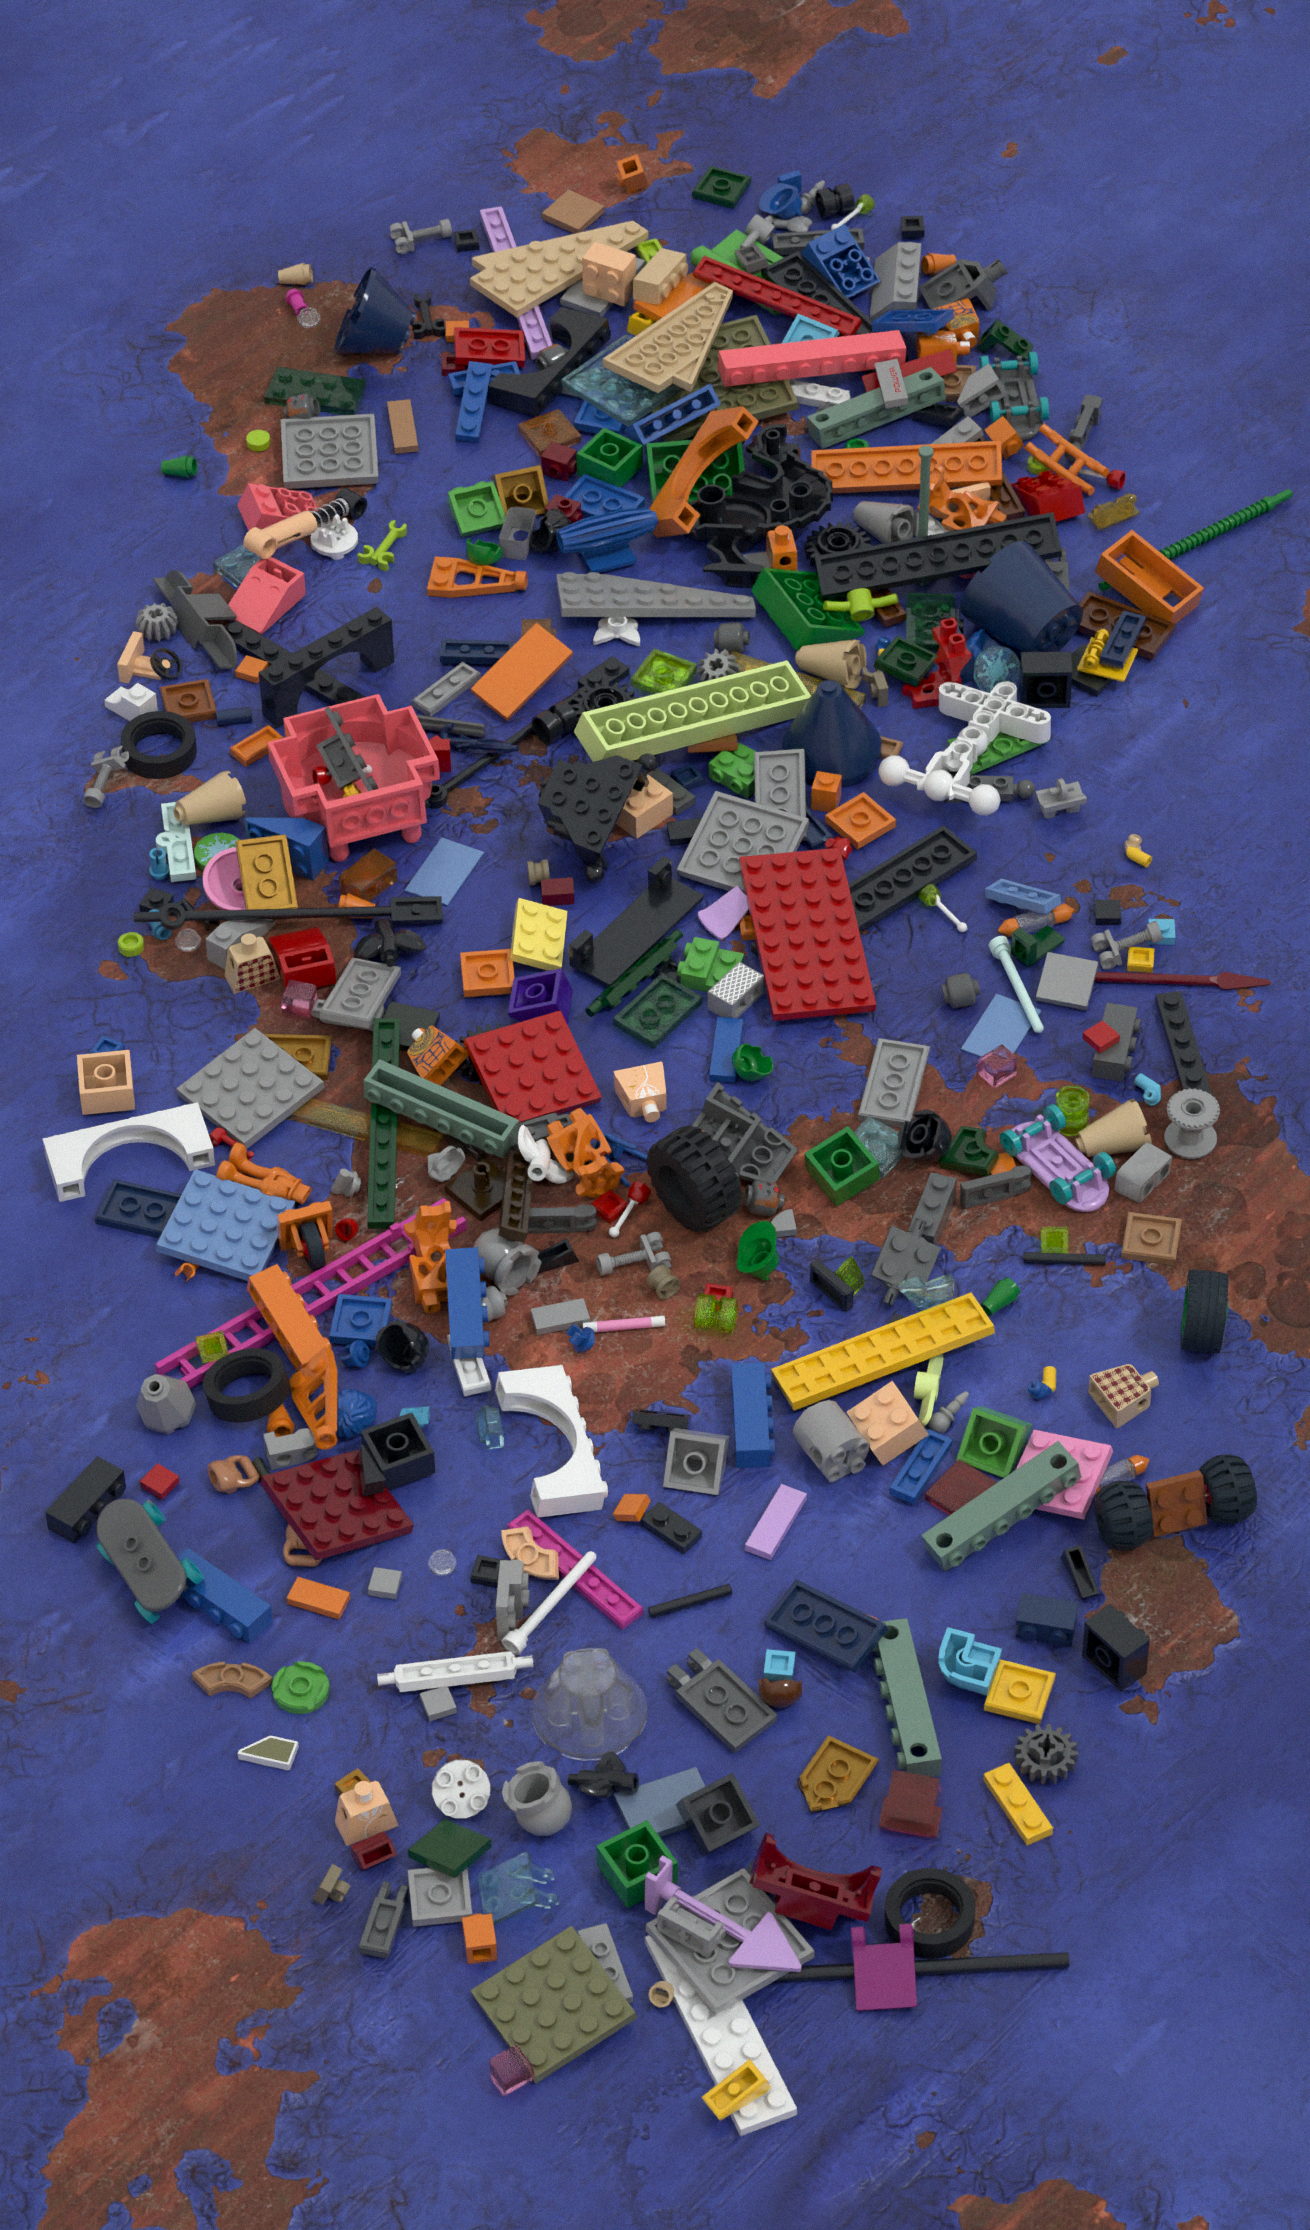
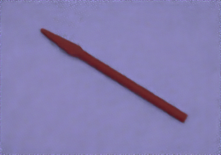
[1094,972,1271,990]

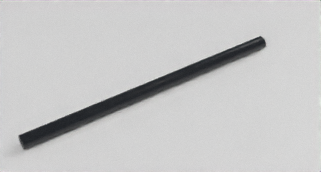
[773,1952,1069,1982]

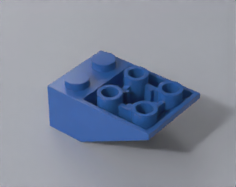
[801,224,881,299]
[245,817,329,881]

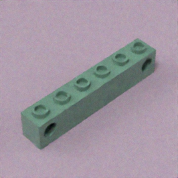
[807,367,946,449]
[364,1059,519,1158]
[921,1441,1081,1572]
[871,1618,942,1781]

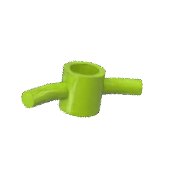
[823,588,899,621]

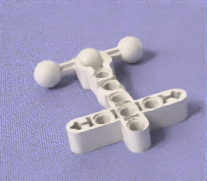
[878,682,1051,816]

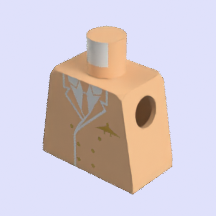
[613,1062,667,1122]
[335,1781,398,1846]

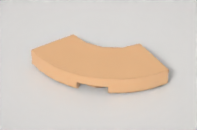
[501,1527,559,1580]

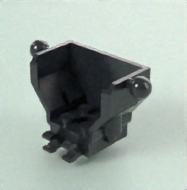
[538,753,658,884]

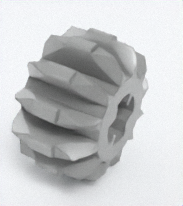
[136,602,178,642]
[697,648,740,682]

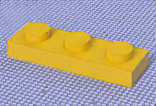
[983,1763,1053,1846]

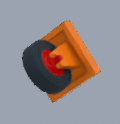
[277,1201,333,1270]

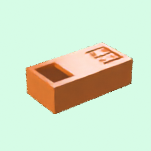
[1095,530,1204,624]

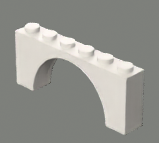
[43,1102,215,1202]
[495,1365,608,1518]

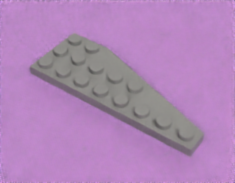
[556,572,756,617]

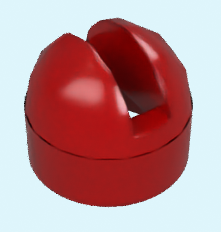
[335,1218,359,1241]

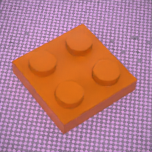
[825,792,896,849]
[460,949,514,997]

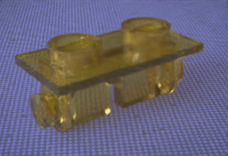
[1087,493,1140,530]

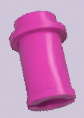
[286,289,309,317]

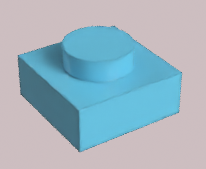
[1148,919,1175,945]
[400,1407,430,1428]
[764,1649,795,1681]

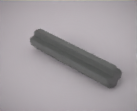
[416,715,485,738]

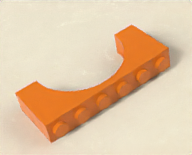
[649,406,759,538]

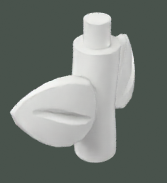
[518,1125,575,1184]

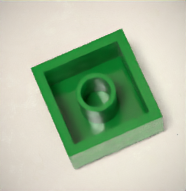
[576,428,643,488]
[804,1126,880,1207]
[596,1820,678,1908]

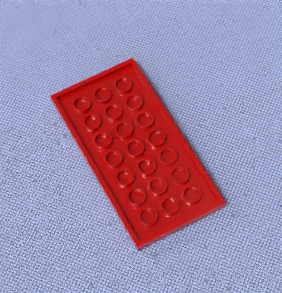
[739,848,876,1021]

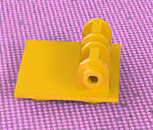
[1077,629,1138,682]

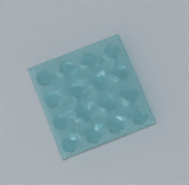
[561,334,683,427]

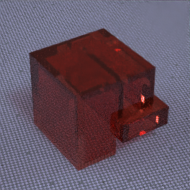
[879,1770,943,1839]

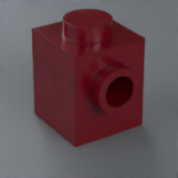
[541,442,577,482]
[545,494,583,524]

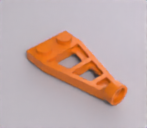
[427,557,528,598]
[288,1347,337,1450]

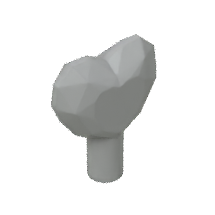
[774,216,812,233]

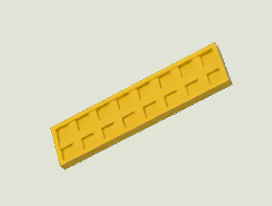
[771,1293,995,1411]

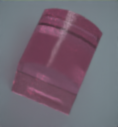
[281,980,317,1018]
[976,1044,1017,1087]
[490,2044,535,2096]

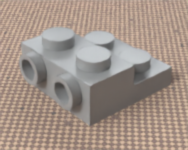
[496,1560,530,1641]

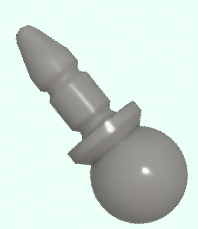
[800,180,825,214]
[928,1391,969,1434]

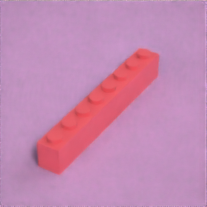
[717,330,906,387]

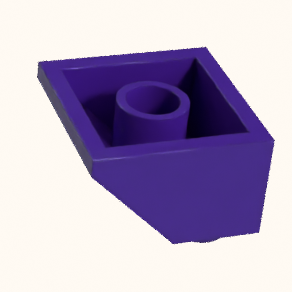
[508,968,573,1024]

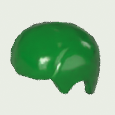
[466,538,503,566]
[732,1043,773,1082]

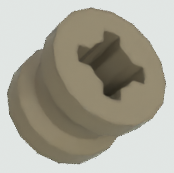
[527,859,550,886]
[646,1265,681,1300]

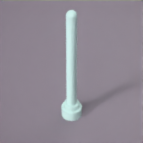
[988,936,1044,1033]

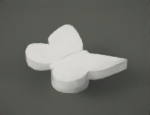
[593,617,640,646]

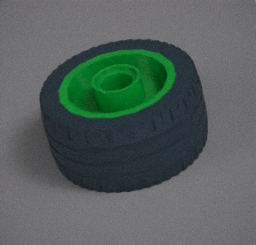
[1180,1269,1229,1354]

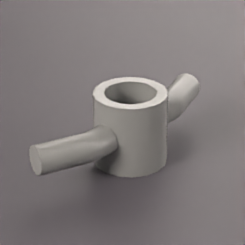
[740,214,776,249]

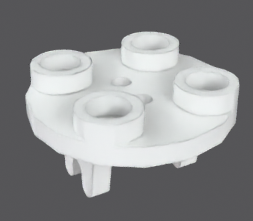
[310,514,358,560]
[432,1760,490,1818]

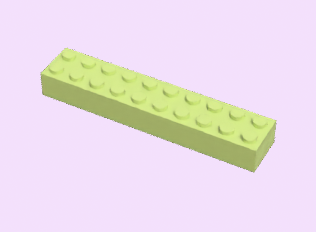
[574,660,811,762]

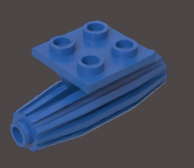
[556,507,658,573]

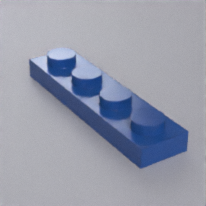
[455,361,492,443]

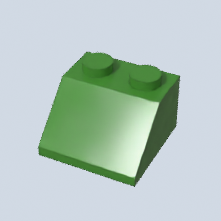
[956,1406,1033,1478]

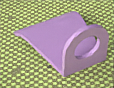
[697,886,749,940]

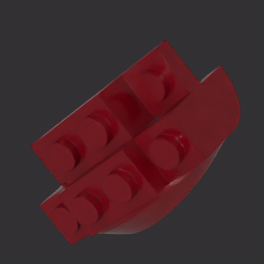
[749,1832,882,1930]

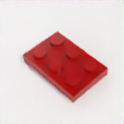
[454,327,525,368]

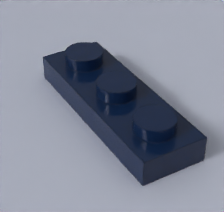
[1099,610,1146,669]
[440,639,515,665]

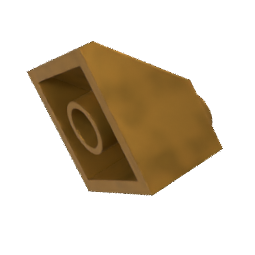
[490,465,549,516]

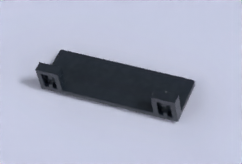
[569,856,703,987]

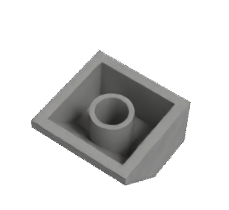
[663,1428,730,1495]

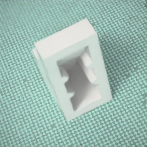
[104,683,158,721]

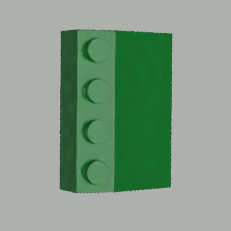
[645,440,745,504]
[751,568,865,651]

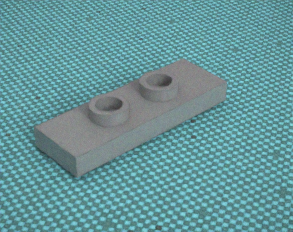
[578,1923,633,2003]

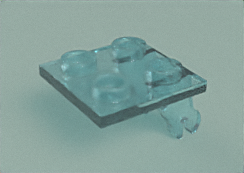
[477,1851,559,1925]

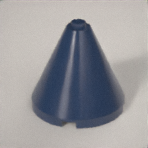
[782,680,882,787]

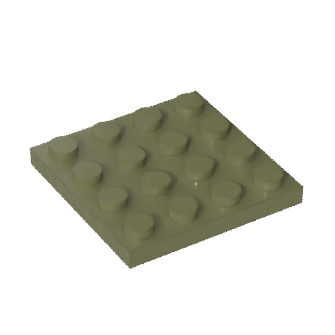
[470,1925,637,2084]

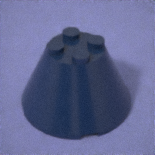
[334,267,417,355]

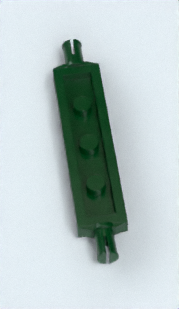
[585,929,683,1017]

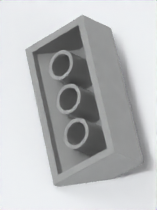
[870,242,921,322]

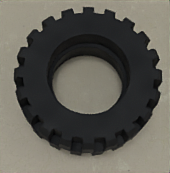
[646,1126,743,1232]

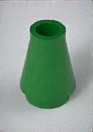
[161,455,198,478]
[980,1277,1020,1316]

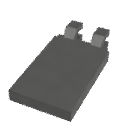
[666,1648,778,1754]

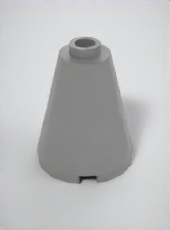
[853,501,919,544]

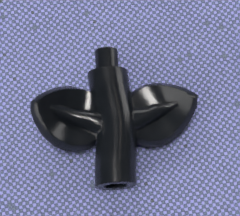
[354,919,426,967]
[568,1751,639,1798]

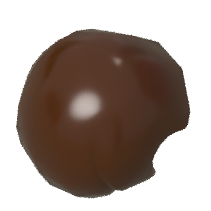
[758,1678,802,1709]

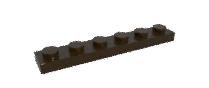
[498,1149,532,1243]

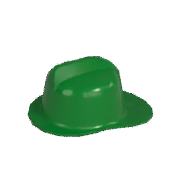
[737,1221,780,1281]

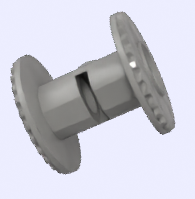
[1164,1088,1220,1160]

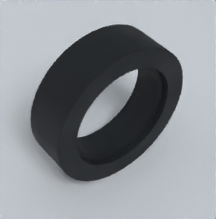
[120,711,197,779]
[203,1348,290,1423]
[885,1868,975,1959]

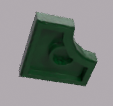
[939,1126,999,1176]

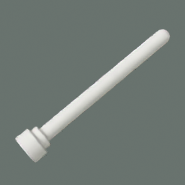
[502,1551,596,1655]

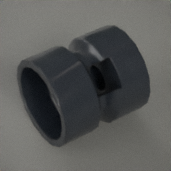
[815,183,855,219]
[532,700,578,745]

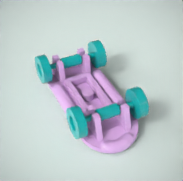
[1000,1104,1116,1212]

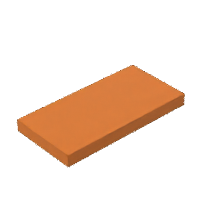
[633,272,711,322]
[471,623,573,721]

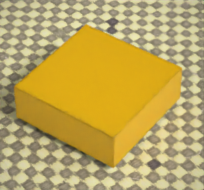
[1127,947,1155,973]

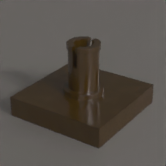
[445,1157,505,1222]

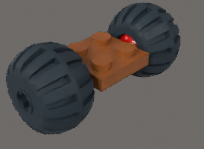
[1094,1454,1257,1551]

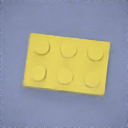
[510,898,567,971]

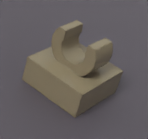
[312,1864,350,1905]

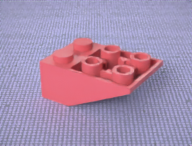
[237,483,320,531]
[228,557,306,635]

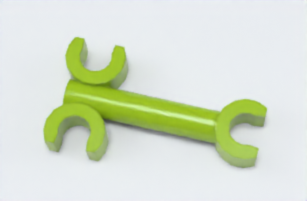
[357,520,407,571]

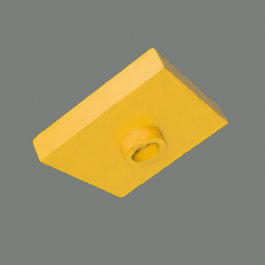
[984,1659,1056,1724]

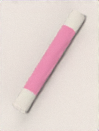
[583,1316,665,1333]

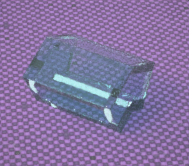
[475,1405,504,1449]

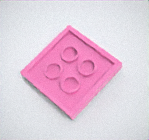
[1016,1430,1113,1519]

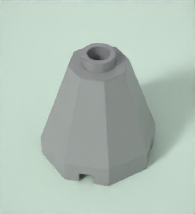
[136,1374,197,1435]

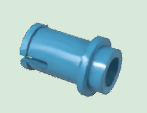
[149,848,170,880]
[147,909,172,940]

